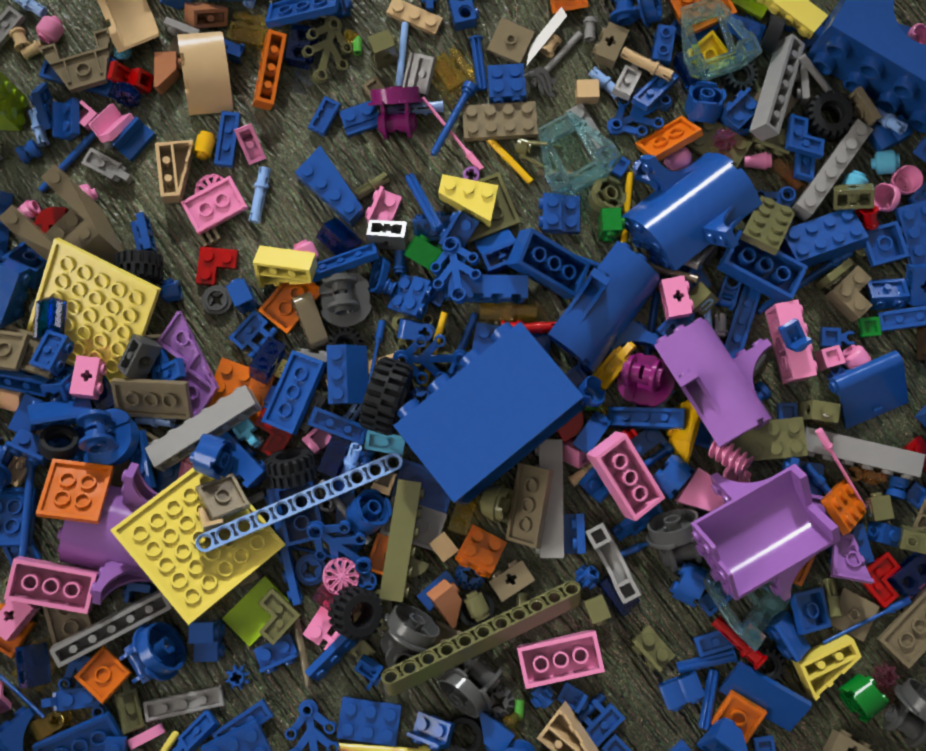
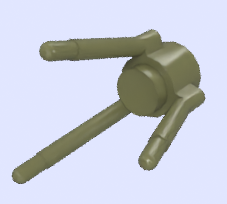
[515,138,563,171]

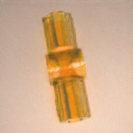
[480,302,537,322]

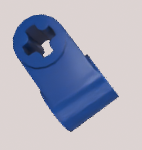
[714,275,742,311]
[397,318,436,342]

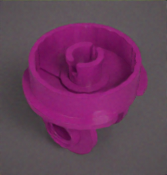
[368,86,424,140]
[617,353,676,407]

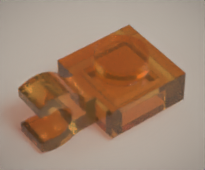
[849,467,887,486]

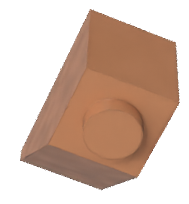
[184,2,228,28]
[154,51,182,94]
[426,579,462,629]

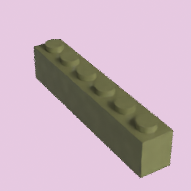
[379,479,425,603]

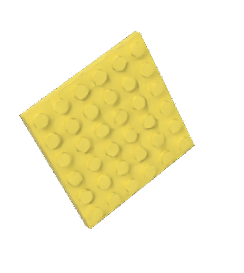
[26,237,161,386]
[110,468,286,626]

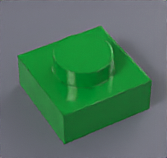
[858,316,882,338]

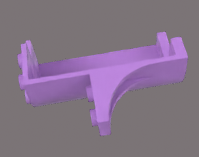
[654,317,772,448]
[57,462,158,605]
[691,464,841,602]

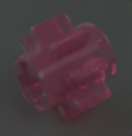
[712,127,737,152]
[871,662,900,689]

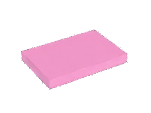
[180,175,249,235]

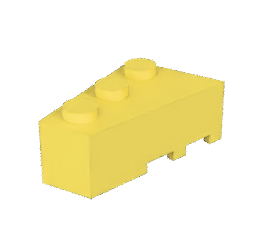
[438,174,498,228]
[253,246,318,288]
[792,634,862,701]

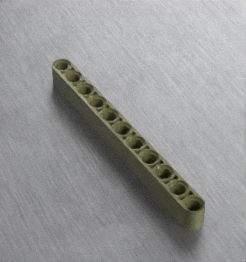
[381,581,582,696]

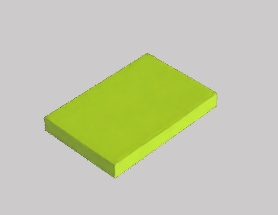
[222,576,293,647]

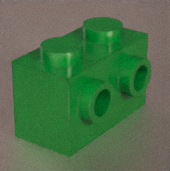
[597,207,625,243]
[403,234,446,271]

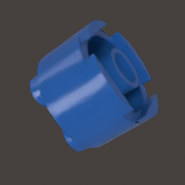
[684,81,727,124]
[189,434,236,480]
[653,454,695,500]
[346,489,392,535]
[669,561,710,608]

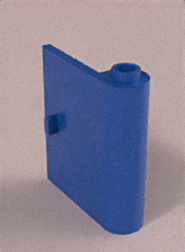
[828,351,908,429]

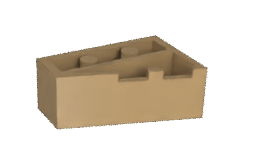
[155,140,194,204]
[537,700,599,751]

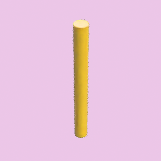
[486,140,534,185]
[620,172,634,243]
[420,311,449,387]

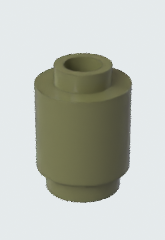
[463,590,490,622]

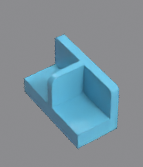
[364,430,405,456]

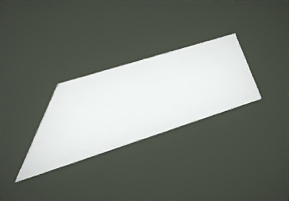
[526,7,567,66]

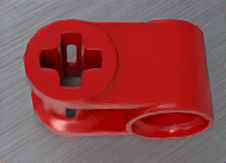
[853,205,879,230]

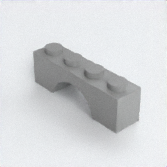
[586,523,643,604]

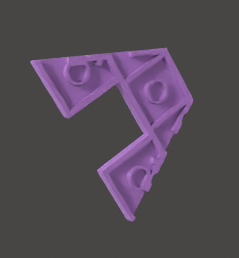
[133,311,220,418]
[811,494,874,584]

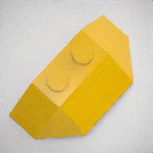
[666,399,701,464]

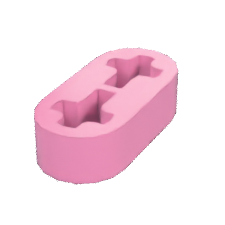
[127,722,166,750]

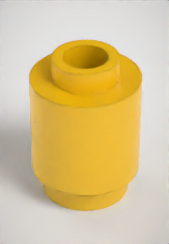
[193,131,216,160]

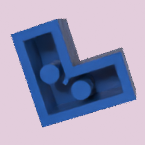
[188,619,225,662]

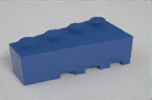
[295,146,365,227]
[445,272,529,306]
[219,430,267,490]

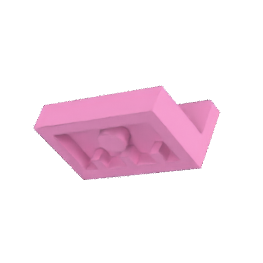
[365,186,402,224]

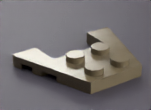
[39,28,111,93]

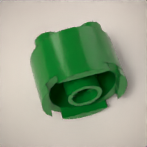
[838,674,889,723]

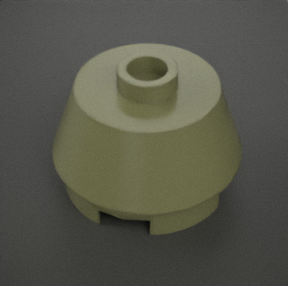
[588,176,626,213]
[480,485,513,523]

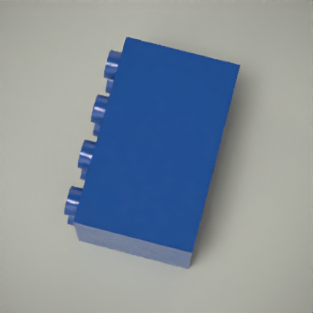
[393,321,586,506]

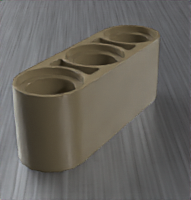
[291,292,329,350]

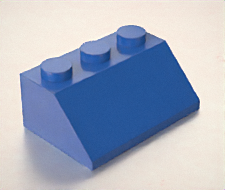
[326,344,368,405]
[27,396,92,431]

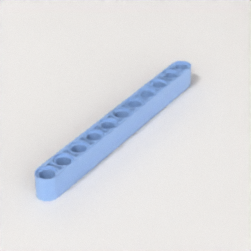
[195,453,403,552]

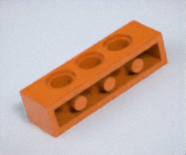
[252,29,287,111]

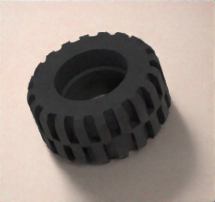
[359,357,414,436]

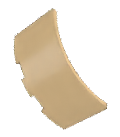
[97,0,160,53]
[177,31,234,115]

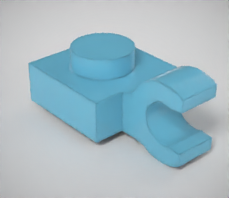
[232,418,262,448]

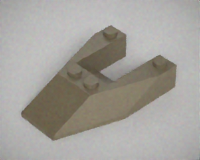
[0,164,124,264]

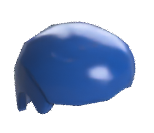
[578,376,606,407]

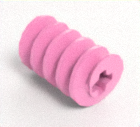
[708,440,754,476]

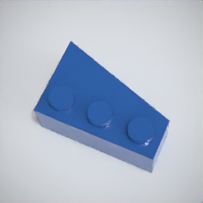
[0,259,31,329]

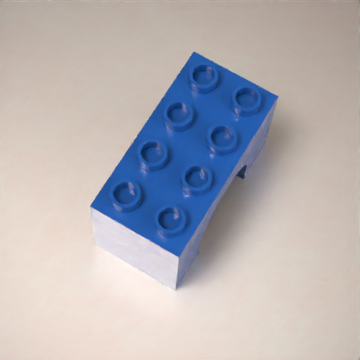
[806,0,926,133]

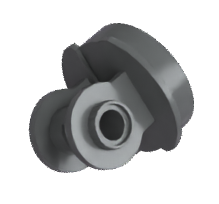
[319,271,372,327]
[646,508,702,573]
[380,604,440,668]
[438,653,503,718]
[883,678,926,748]

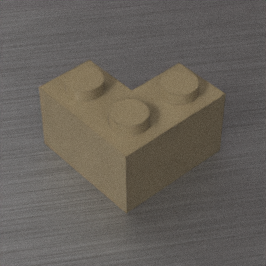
[825,265,873,323]

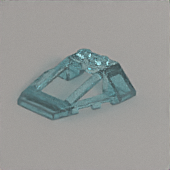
[680,0,763,81]
[538,111,622,194]
[702,569,790,651]

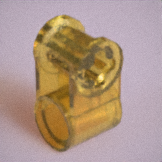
[28,710,72,742]

